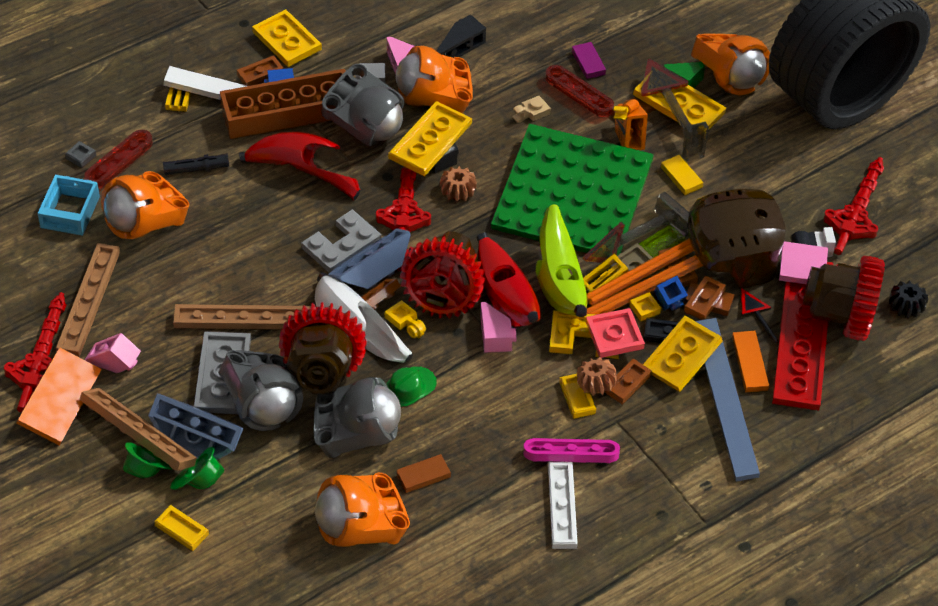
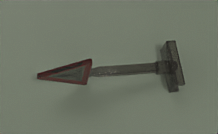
[641,59,709,162]
[583,192,689,263]

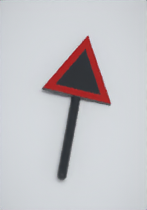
[741,288,778,343]

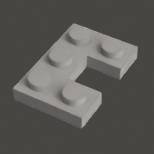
[301,209,381,273]

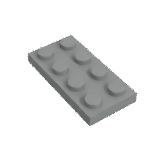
[194,332,251,414]

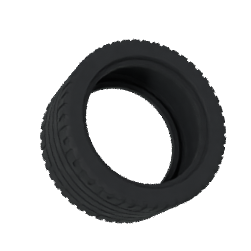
[769,0,930,129]

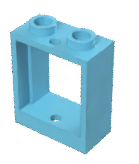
[37,175,100,236]

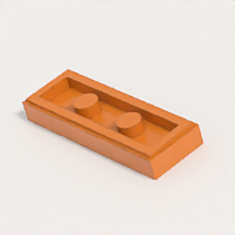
[732,331,769,392]

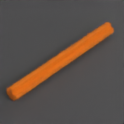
[587,238,694,306]
[587,255,704,315]

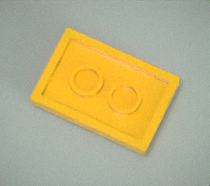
[252,9,322,67]
[643,316,723,392]

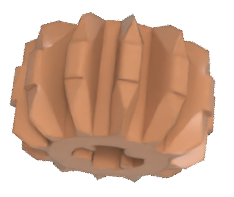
[440,165,477,202]
[577,357,617,396]

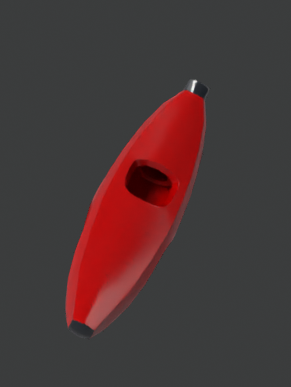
[239,132,360,201]
[476,232,540,327]

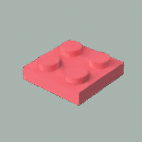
[586,308,645,358]

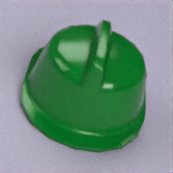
[386,367,437,407]
[123,442,172,478]
[170,447,224,490]

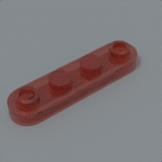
[545,65,614,117]
[85,130,153,188]

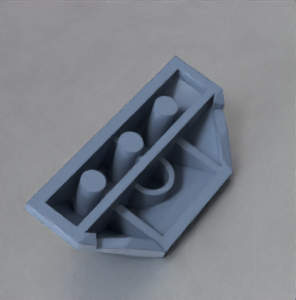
[328,229,411,289]
[148,393,243,460]

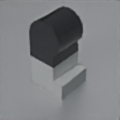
[790,227,836,257]

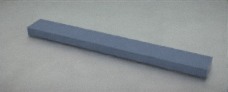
[695,318,760,481]

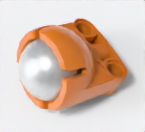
[691,34,770,96]
[396,46,473,114]
[101,171,189,239]
[315,472,410,547]

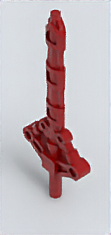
[823,157,884,255]
[376,167,431,232]
[4,292,66,413]

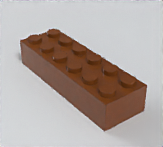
[220,69,345,139]

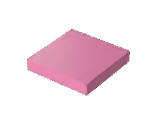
[779,242,828,284]

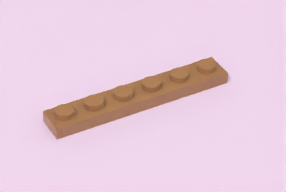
[56,243,120,357]
[173,304,311,329]
[80,388,197,471]

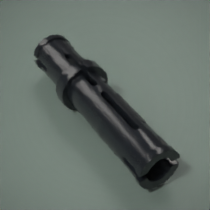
[163,153,230,176]

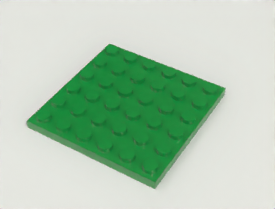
[491,124,654,256]

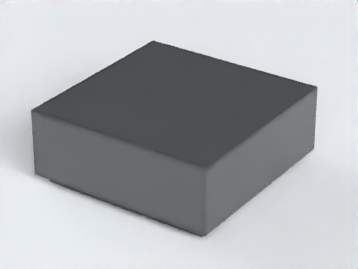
[65,141,96,168]

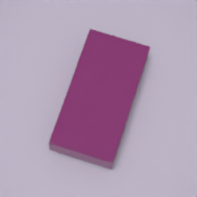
[572,42,606,79]

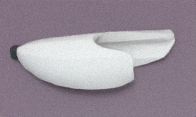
[315,272,413,363]

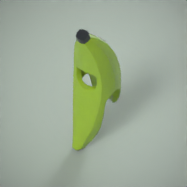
[536,204,587,317]

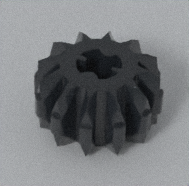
[889,280,928,319]

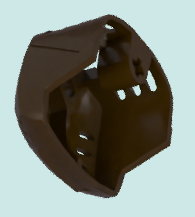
[688,189,786,289]

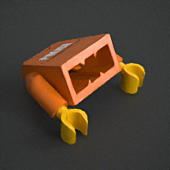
[613,99,648,150]

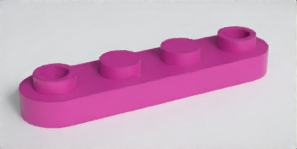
[523,438,620,463]

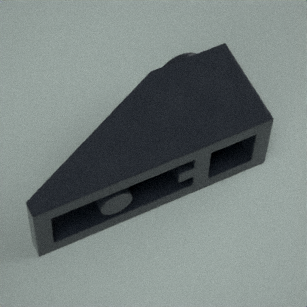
[436,14,486,58]

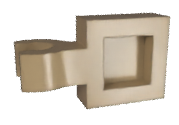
[512,96,551,123]

